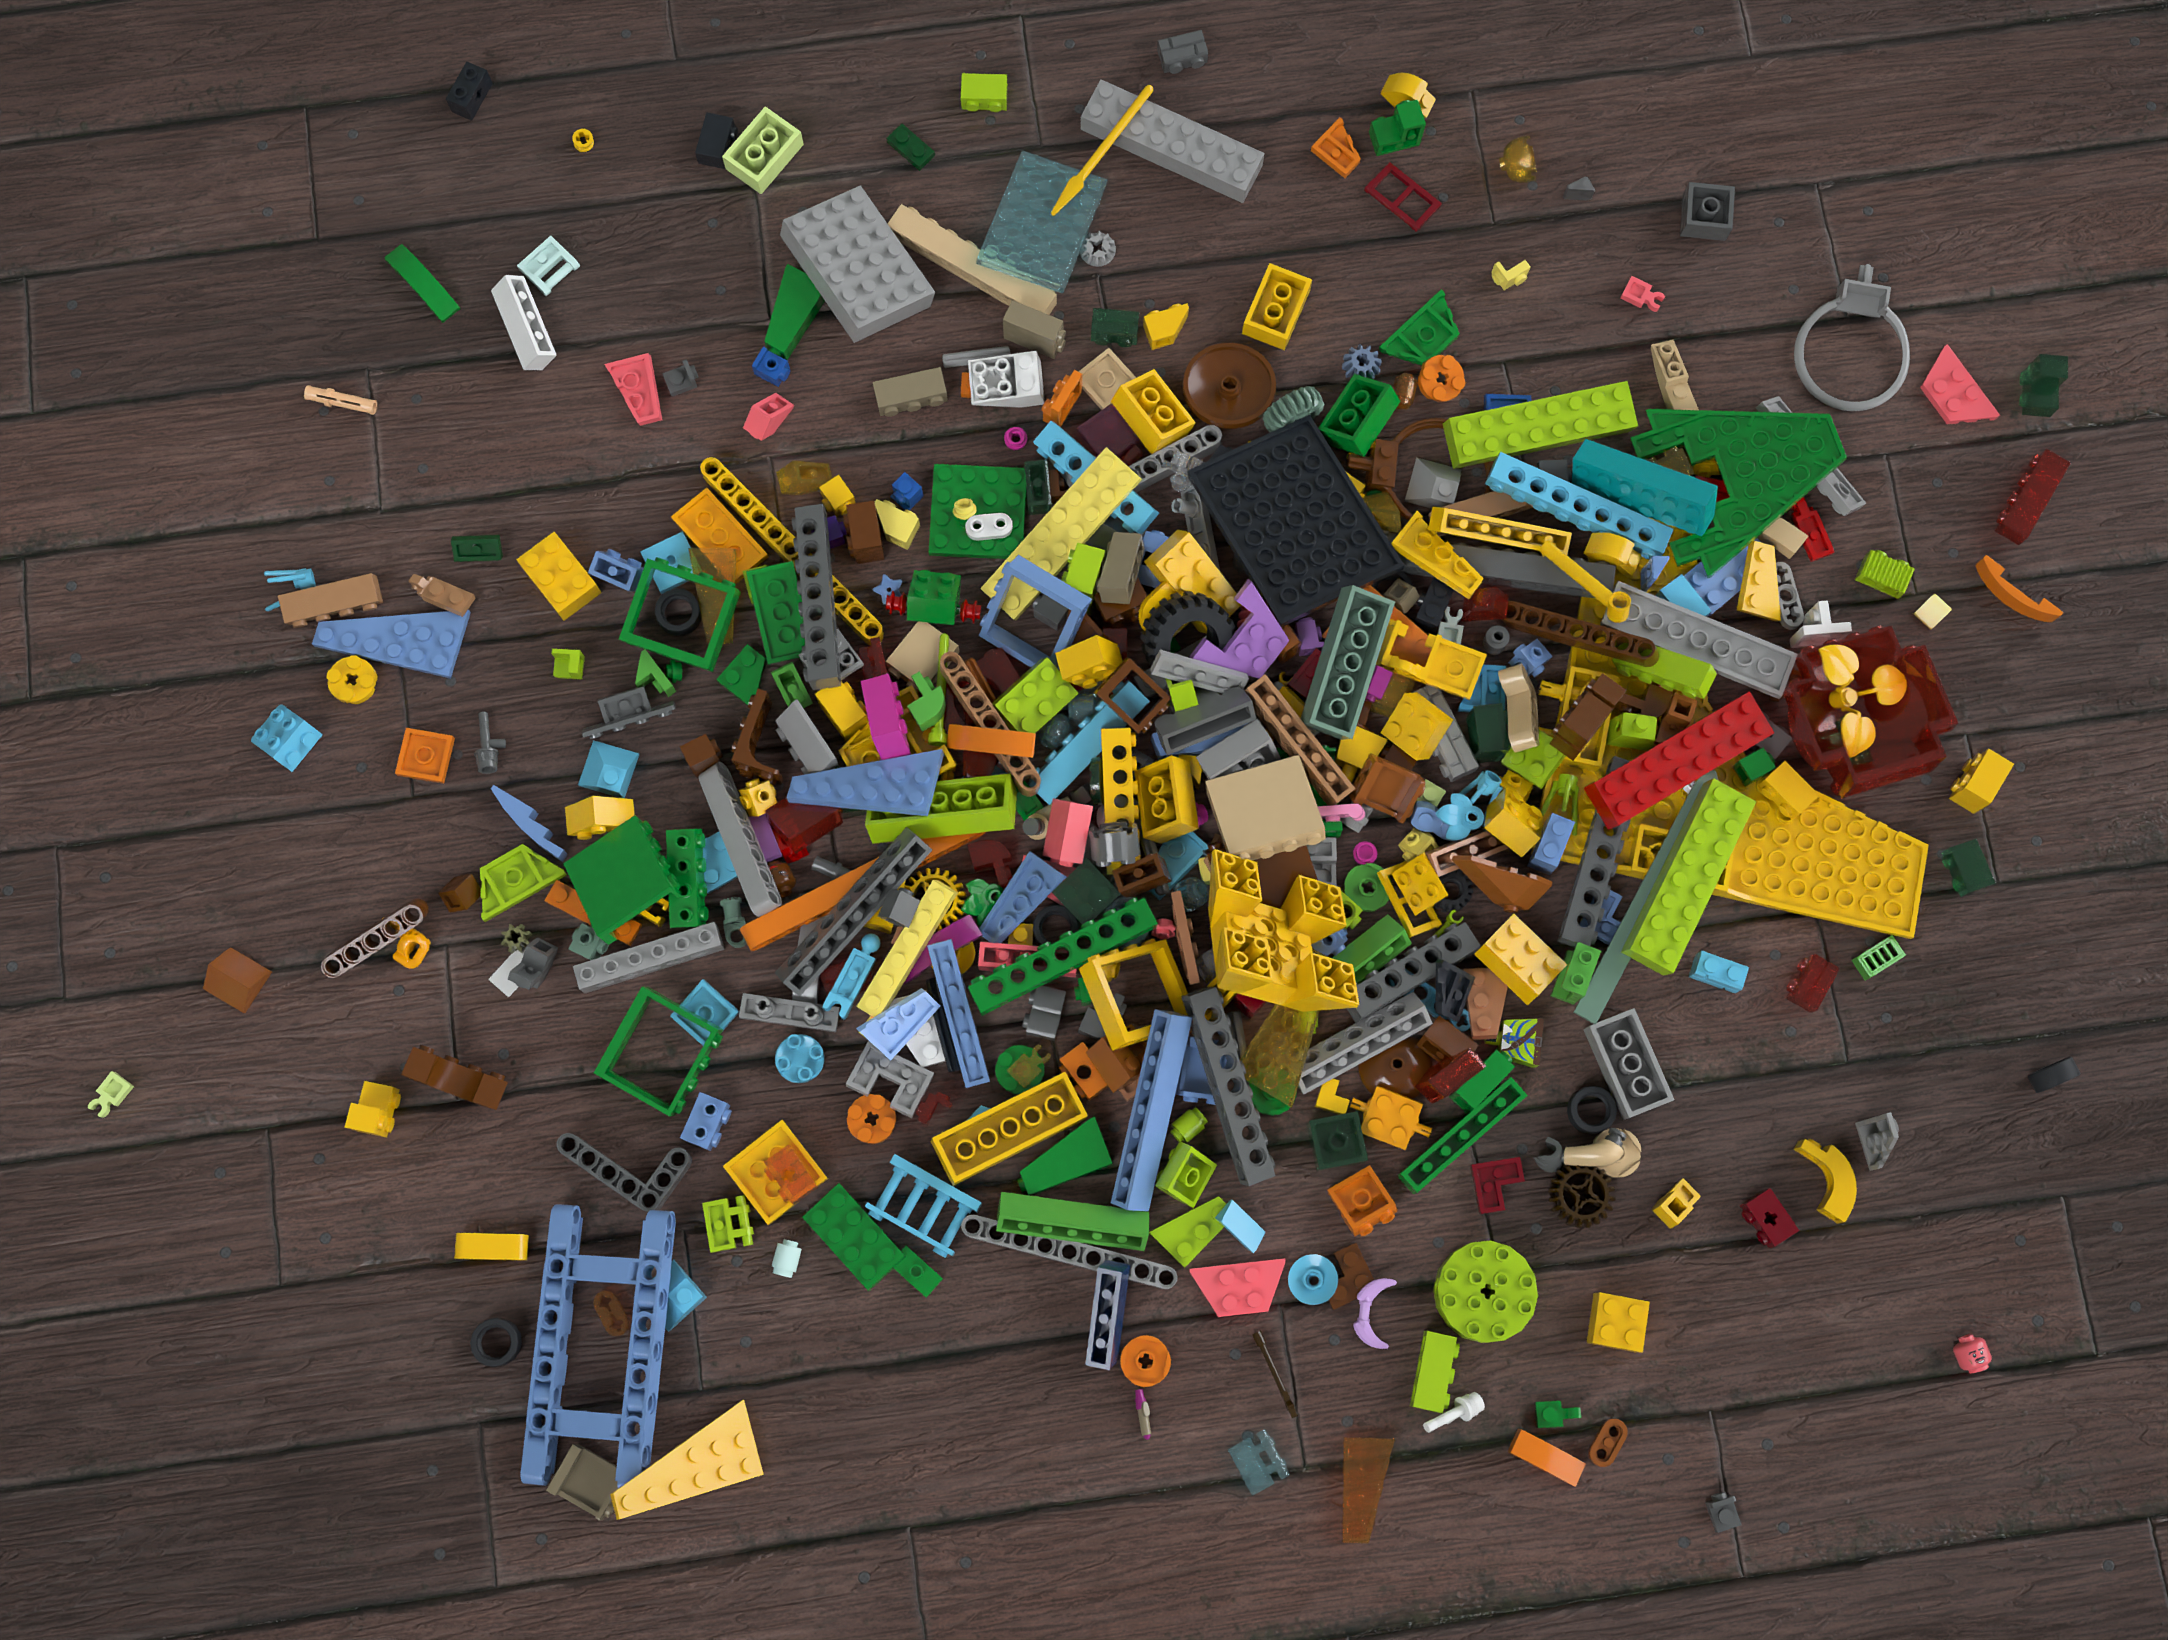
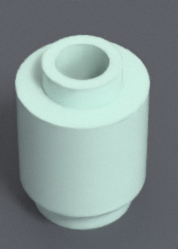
[772,1239,802,1278]

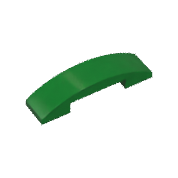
[384,244,461,323]

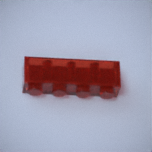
[1995,449,2071,545]

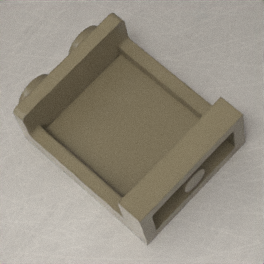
[546,1443,618,1521]

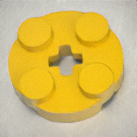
[327,655,377,704]

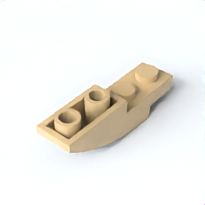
[1651,340,1699,410]

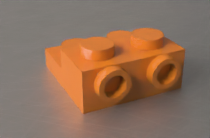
[1041,370,1082,427]
[1327,1165,1397,1237]

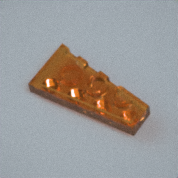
[1342,1437,1395,1543]

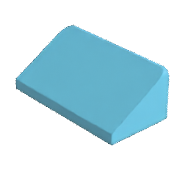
[1215,1199,1265,1253]

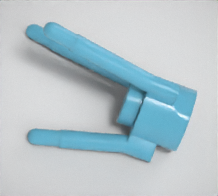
[264,568,316,611]
[1458,770,1503,827]

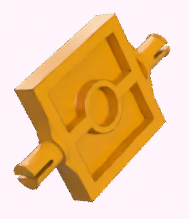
[1350,1085,1432,1150]

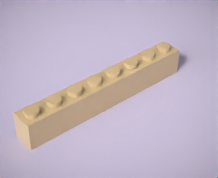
[888,204,1057,315]

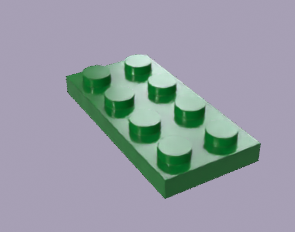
[746,561,805,664]
[802,1183,906,1291]

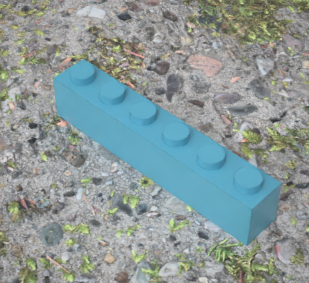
[1027,680,1150,805]

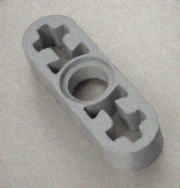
[1776,562,1804,630]

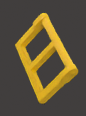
[1377,861,1442,938]

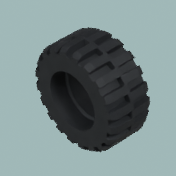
[1141,591,1235,688]

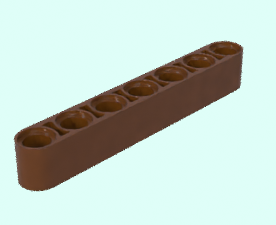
[1499,601,1659,667]

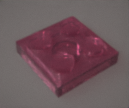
[1077,404,1141,457]

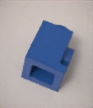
[752,347,790,387]
[890,472,923,511]

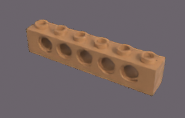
[1245,674,1355,806]

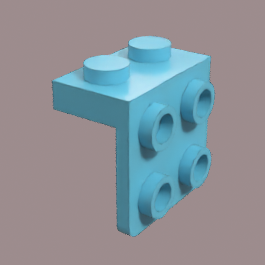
[251,705,323,772]

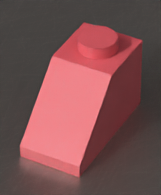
[743,393,794,441]

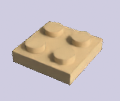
[1079,348,1136,412]

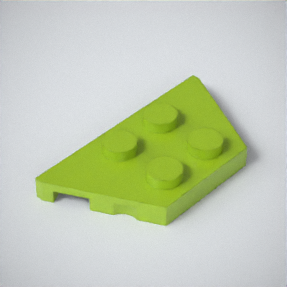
[480,844,567,922]

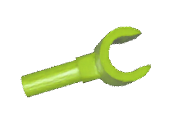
[1433,910,1464,938]

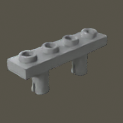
[1171,485,1220,571]
[739,993,840,1032]

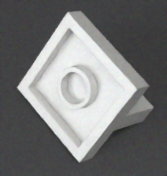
[1790,601,1852,648]

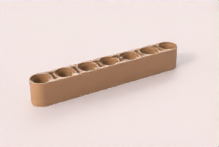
[940,651,1041,797]

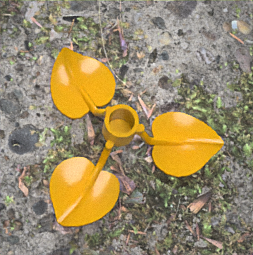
[1818,645,1907,758]

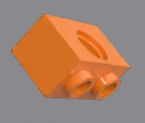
[1059,1042,1108,1101]

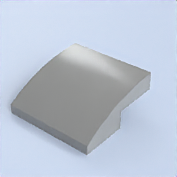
[1306,838,1337,886]

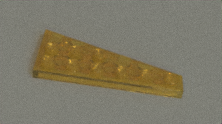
[1239,948,1327,1108]

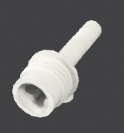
[1423,1392,1485,1433]

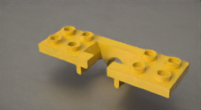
[1376,619,1487,700]

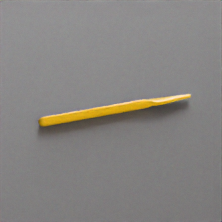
[1051,85,1153,216]

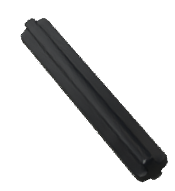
[926,977,961,1072]

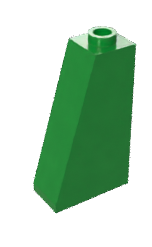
[764,264,825,360]
[1017,1117,1112,1196]

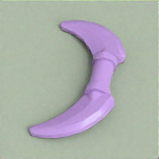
[1353,1278,1397,1349]

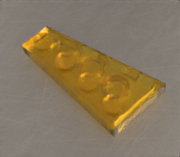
[688,548,736,644]

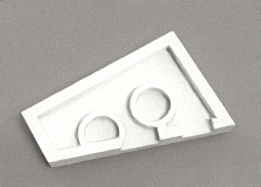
[889,990,946,1068]

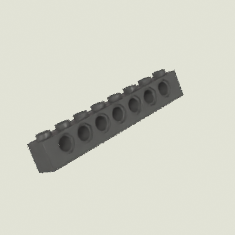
[792,504,841,690]
[1557,756,1630,947]
[775,827,932,997]
[1181,987,1275,1186]

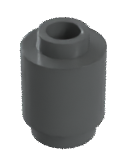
[1482,626,1510,655]

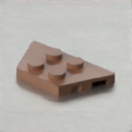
[1171,891,1200,985]

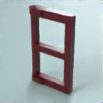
[1364,162,1442,232]

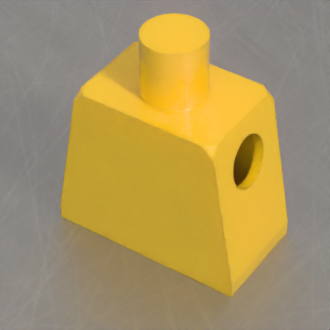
[1335,726,1388,783]

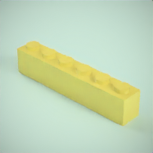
[857,880,958,1017]

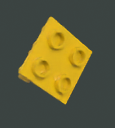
[1391,853,1448,916]

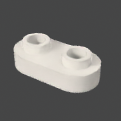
[965,513,1013,541]

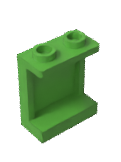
[1550,942,1601,1004]

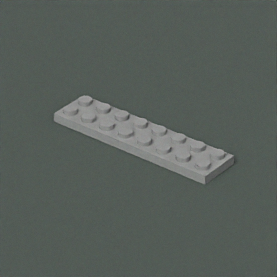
[1600,581,1798,699]

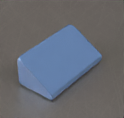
[1640,556,1670,592]

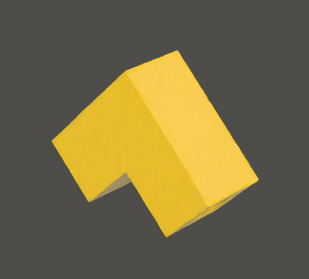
[1315,1079,1350,1116]

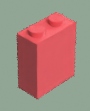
[1043,798,1093,867]

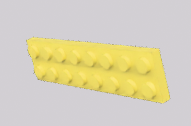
[980,447,1142,621]

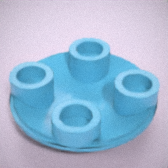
[775,1034,824,1083]

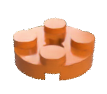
[1418,355,1465,403]
[847,1094,897,1144]
[1120,1335,1171,1387]

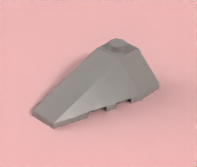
[1855,1112,1899,1171]

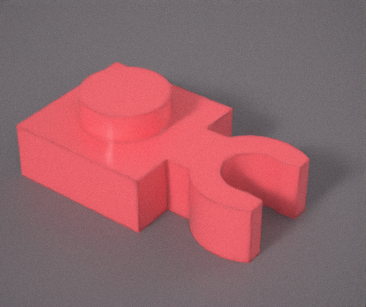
[1620,276,1665,312]

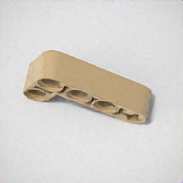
[1498,663,1539,753]

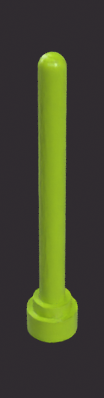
[928,633,949,746]

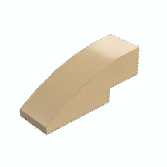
[1757,518,1808,559]

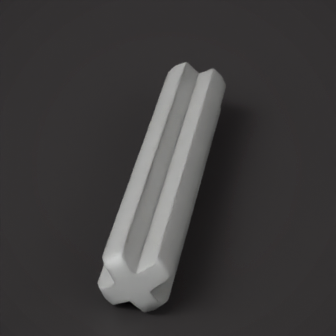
[942,346,1010,368]

